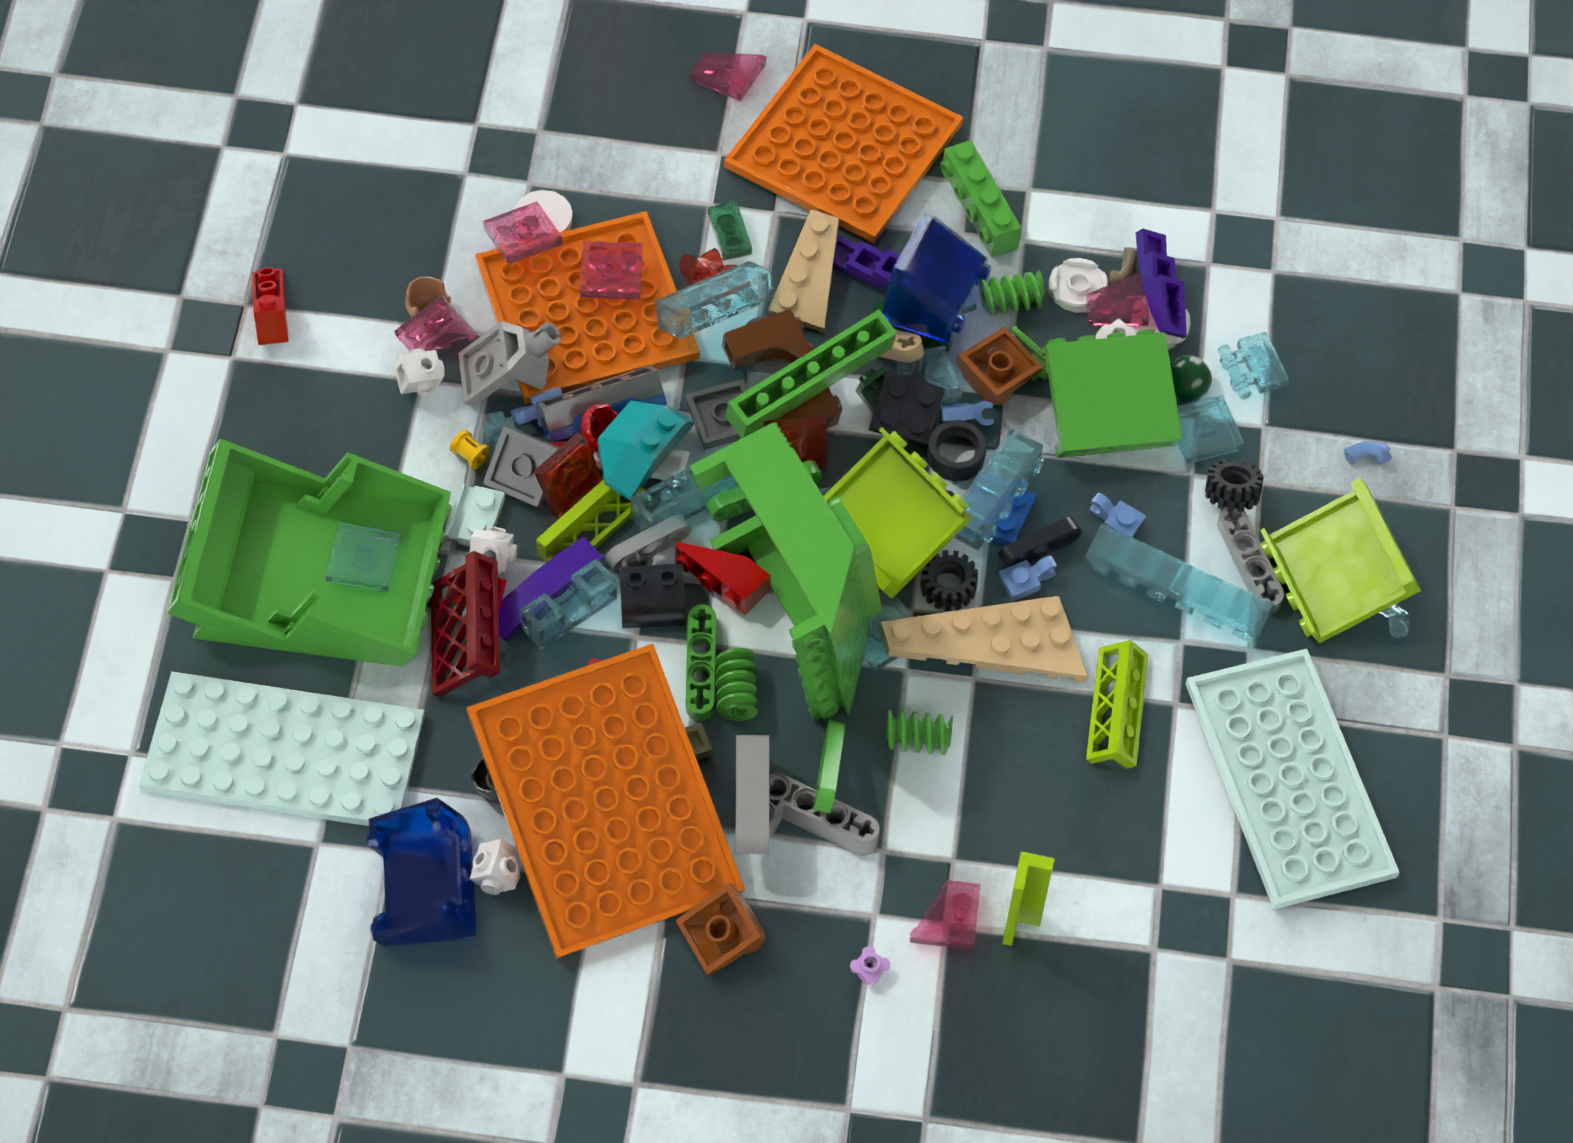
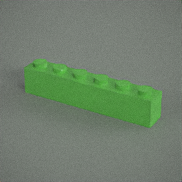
[725,309,897,438]

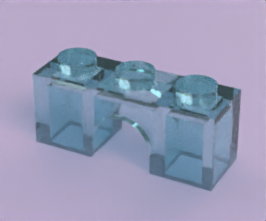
[520,559,617,650]

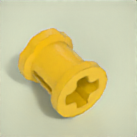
[449,430,491,470]

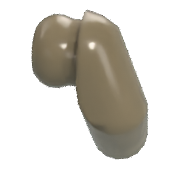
[1109,247,1138,288]

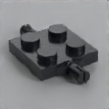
[869,359,946,448]

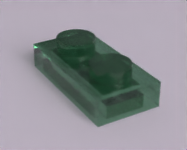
[708,201,752,261]

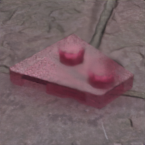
[690,53,767,102]
[1086,272,1149,326]
[394,295,478,351]
[910,880,980,950]

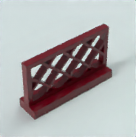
[431,551,500,697]

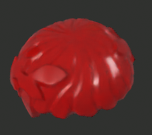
[581,404,618,453]

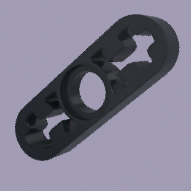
[996,517,1082,569]

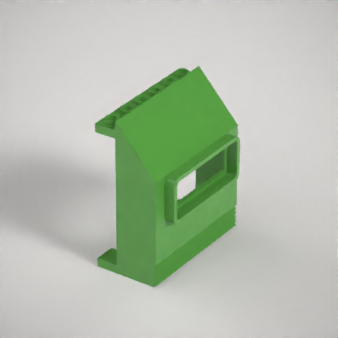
[689,422,882,721]

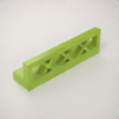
[536,479,651,563]
[1086,640,1148,769]
[1002,851,1055,946]

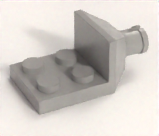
[458,321,561,407]

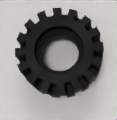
[1205,458,1264,512]
[920,550,978,611]

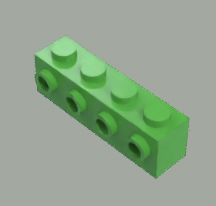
[941,140,1021,258]

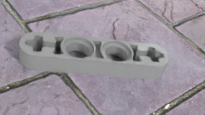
[1217,506,1284,613]

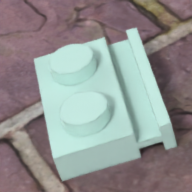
[444,483,505,546]

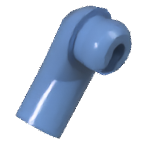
[1344,441,1392,464]

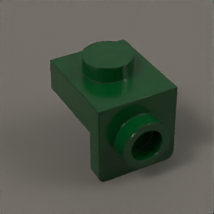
[856,367,887,414]

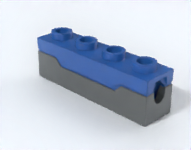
[535,365,667,442]

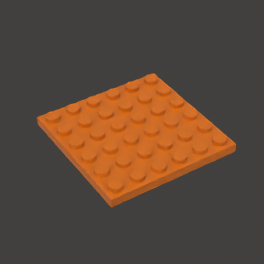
[724,44,964,244]
[475,211,700,404]

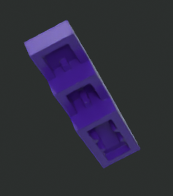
[1135,228,1187,338]
[833,234,940,301]
[499,536,605,642]

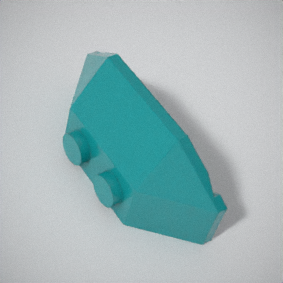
[597,400,695,500]

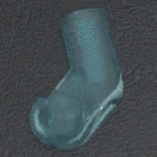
[1380,604,1410,639]

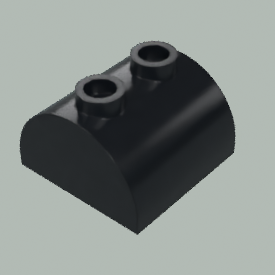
[619,564,685,628]

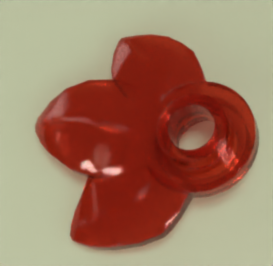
[679,248,739,297]

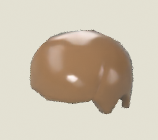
[405,276,451,325]

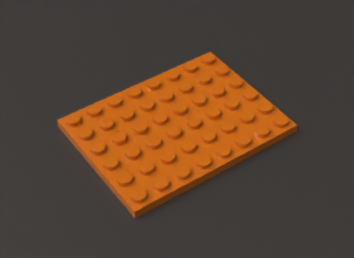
[466,644,745,959]

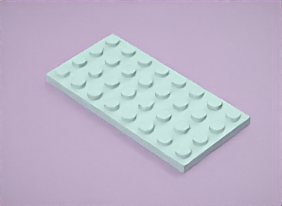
[1186,649,1399,910]
[139,672,425,831]

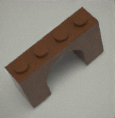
[722,308,842,443]

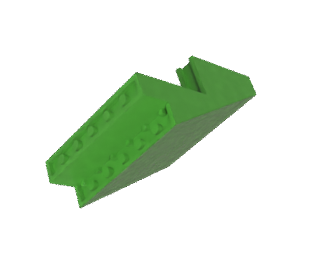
[167,439,452,667]

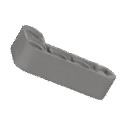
[735,735,769,854]
[769,773,880,856]

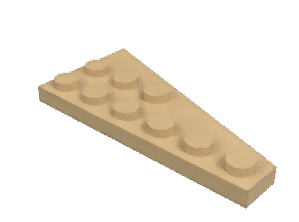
[878,596,1088,683]

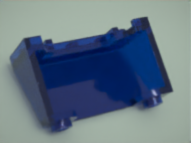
[882,213,992,344]
[367,798,477,947]

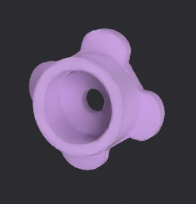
[850,946,890,985]

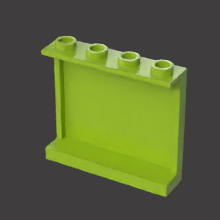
[823,427,973,599]
[1260,477,1421,644]

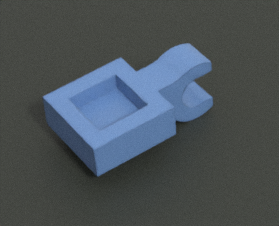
[511,386,562,427]
[939,401,994,425]
[1089,493,1146,544]
[998,556,1057,602]

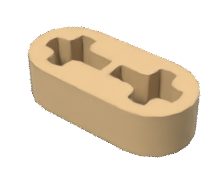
[879,329,924,363]

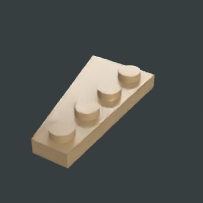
[768,209,839,334]

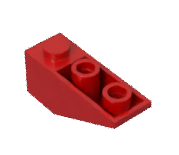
[252,268,289,345]
[675,542,771,615]

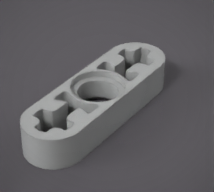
[605,514,691,573]

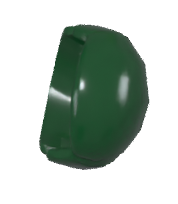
[1170,355,1212,400]

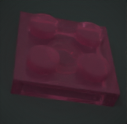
[483,201,562,264]
[580,241,643,300]

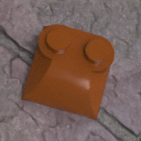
[957,327,1043,405]
[676,882,766,976]

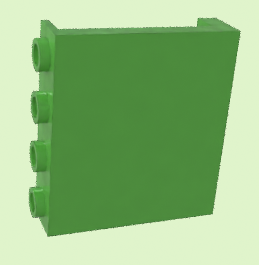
[1040,329,1182,459]

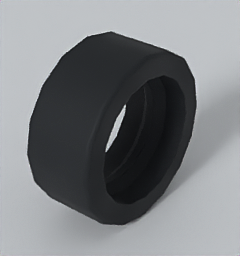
[927,420,987,481]

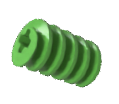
[979,270,1044,316]
[715,648,758,721]
[886,709,953,755]

